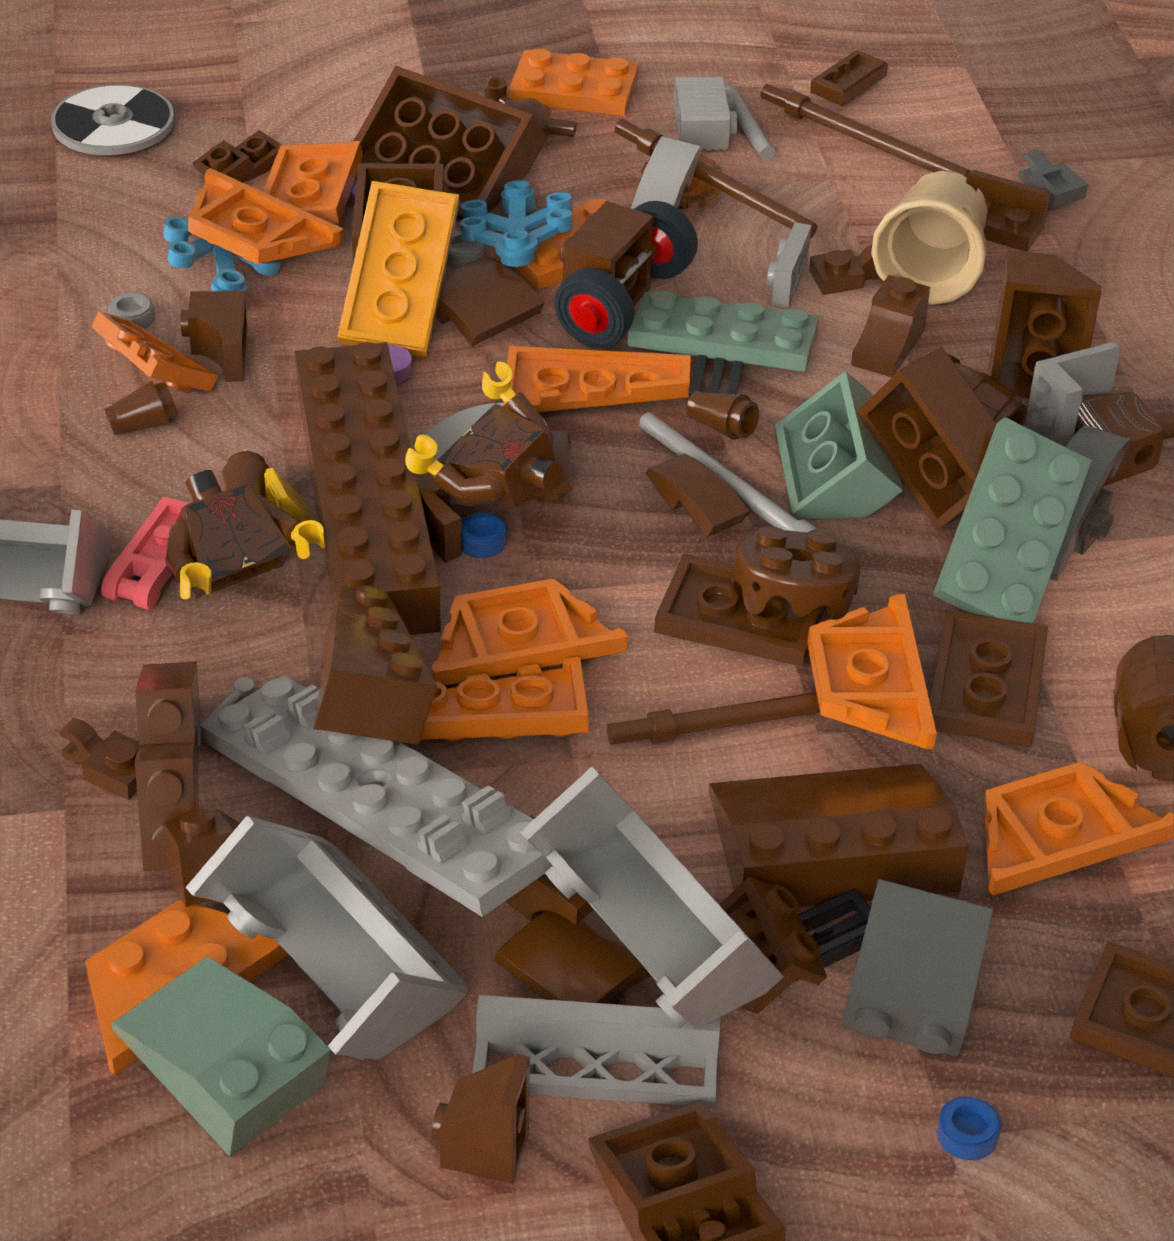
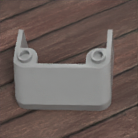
[0,509,113,615]
[520,766,784,1029]
[186,815,469,1060]

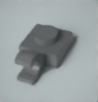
[1018,150,1088,209]

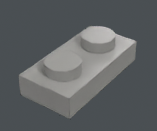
[766,222,812,308]

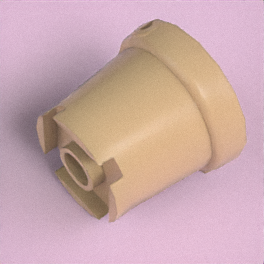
[871,171,988,306]

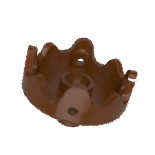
[731,526,860,620]

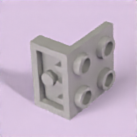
[1024,342,1121,447]

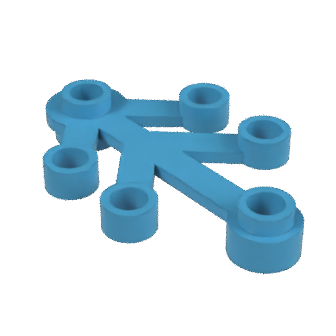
[460,180,573,267]
[163,204,282,297]

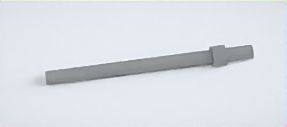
[639,412,820,533]

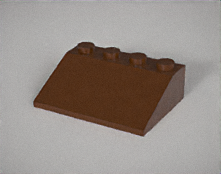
[354,66,547,220]
[709,764,969,907]

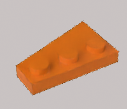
[92,311,218,393]

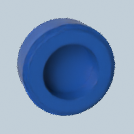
[461,513,506,558]
[937,1097,1001,1160]

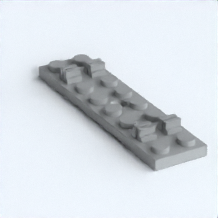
[199,675,553,917]

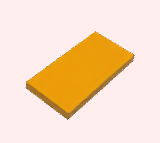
[337,181,459,359]

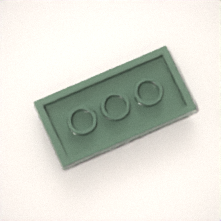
[627,290,819,372]
[933,417,1092,624]

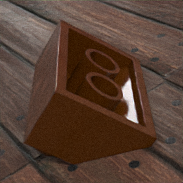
[989,250,1101,399]

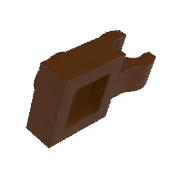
[809,244,881,295]
[60,718,139,800]

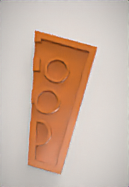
[502,346,691,412]
[401,656,589,743]

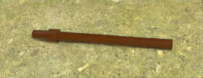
[760,84,971,183]
[615,118,818,239]
[607,692,820,745]

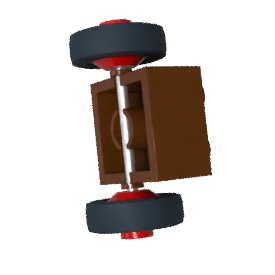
[554,201,698,348]

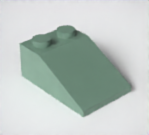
[112,956,331,1157]

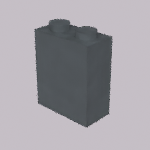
[842,879,993,1057]

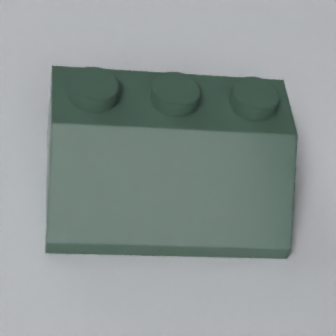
[775,371,903,520]

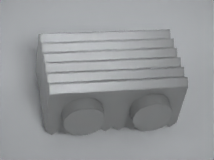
[673,77,737,152]

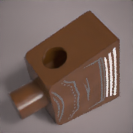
[1075,392,1174,487]

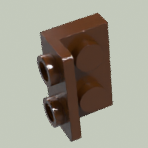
[967,170,1050,252]
[719,876,827,1014]

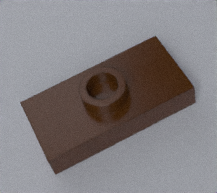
[810,50,888,106]

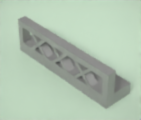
[472,995,721,1108]

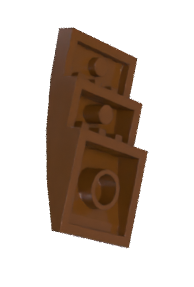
[589,1101,786,1241]

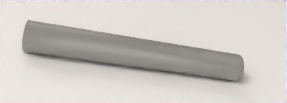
[725,85,775,161]

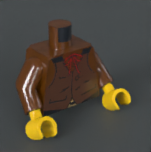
[405,361,563,508]
[165,470,326,599]

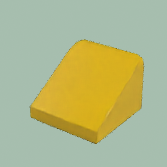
[264,468,315,522]

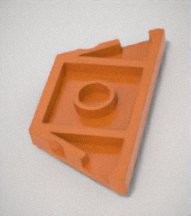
[188,168,344,264]
[432,579,628,686]
[807,594,937,749]
[983,761,1174,896]
[85,900,289,1075]

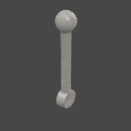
[198,677,255,747]

